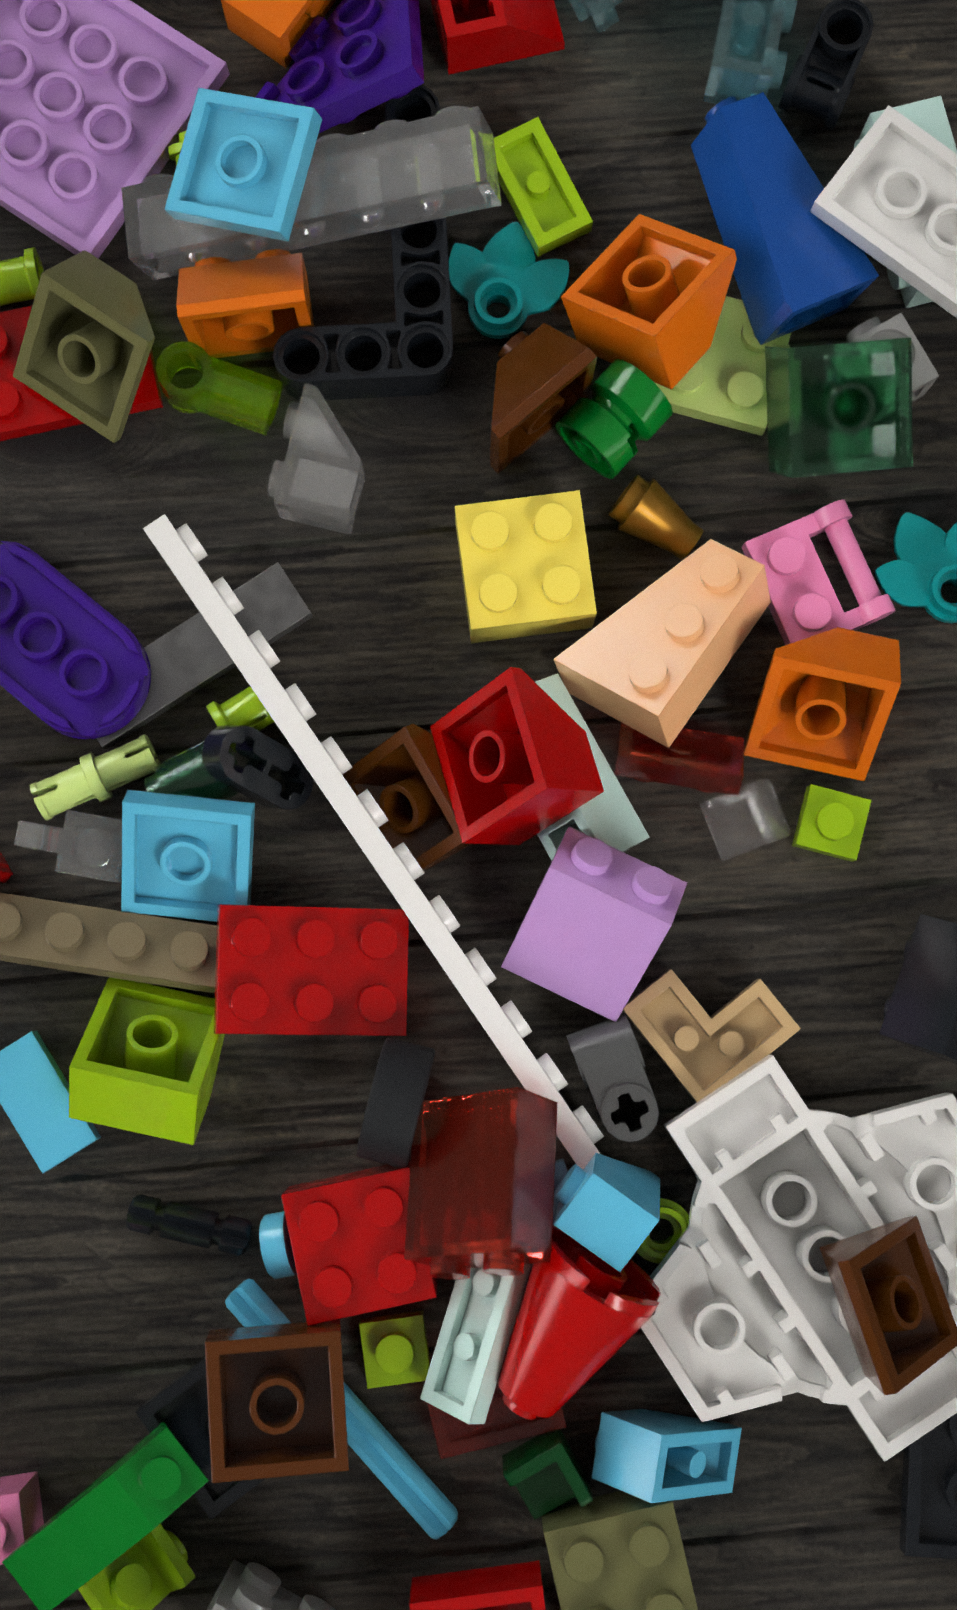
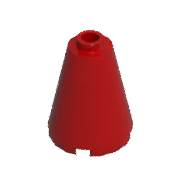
[497,1225,661,1420]

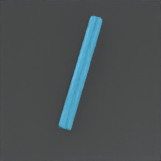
[225,1279,458,1540]

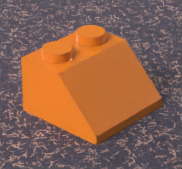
[561,214,737,390]
[176,249,314,361]

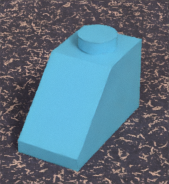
[553,1153,660,1272]
[591,1409,742,1503]

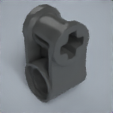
[566,1013,659,1142]

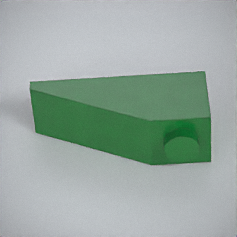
[2,1422,209,1610]

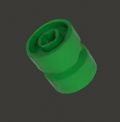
[556,359,673,479]

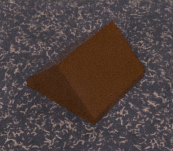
[819,1215,957,1395]

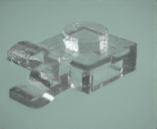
[14,810,122,884]

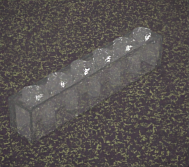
[121,106,502,280]

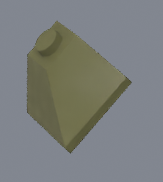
[13,250,155,443]

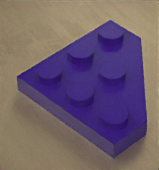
[255,0,424,133]

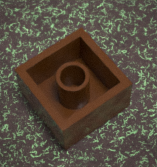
[205,1319,349,1483]

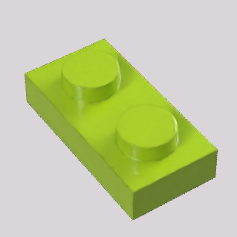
[484,117,593,257]

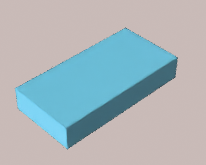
[0,1031,101,1174]

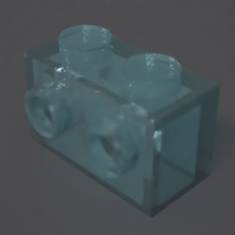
[703,0,797,104]

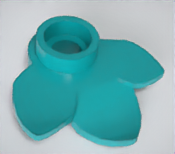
[448,222,569,339]
[875,512,957,623]

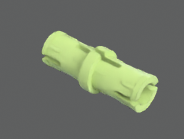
[30,734,162,821]

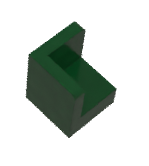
[502,1424,594,1520]

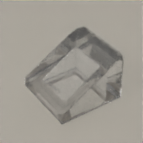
[699,778,791,861]

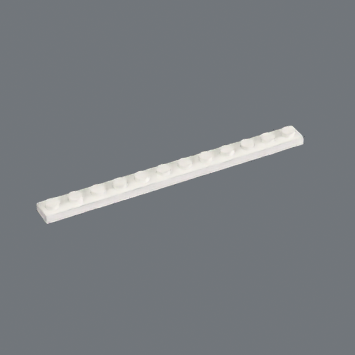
[143,514,604,1169]

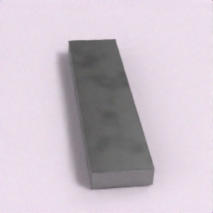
[96,562,313,750]

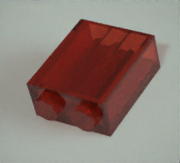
[404,1087,557,1280]

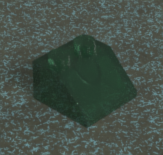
[765,337,913,478]

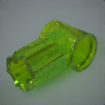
[156,341,283,436]

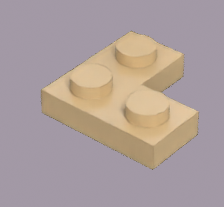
[623,969,801,1103]

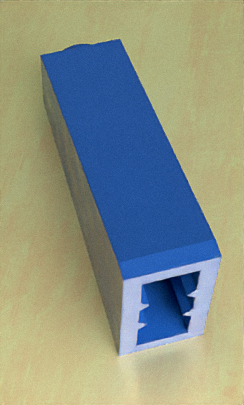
[691,92,879,345]

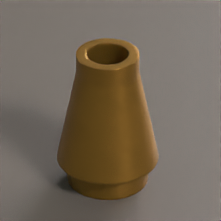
[609,474,704,560]

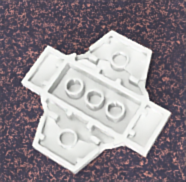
[641,1055,957,1462]

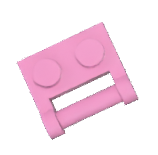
[742,499,896,645]

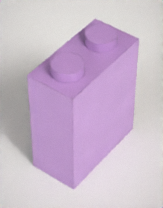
[501,827,687,1022]

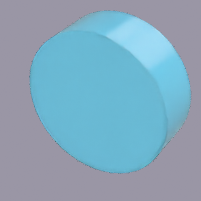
[259,1211,297,1279]

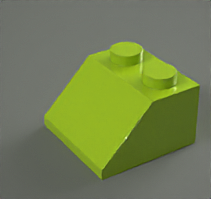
[69,977,225,1145]

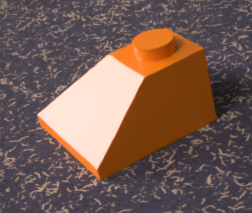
[743,627,901,781]

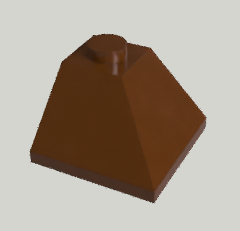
[490,323,597,474]
[343,723,471,871]

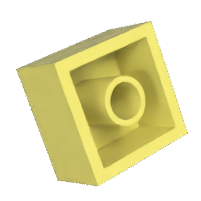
[455,490,597,643]

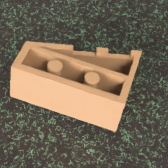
[553,539,771,748]

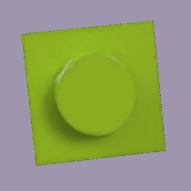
[792,784,872,862]
[359,1310,430,1389]

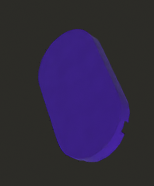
[0,541,151,739]

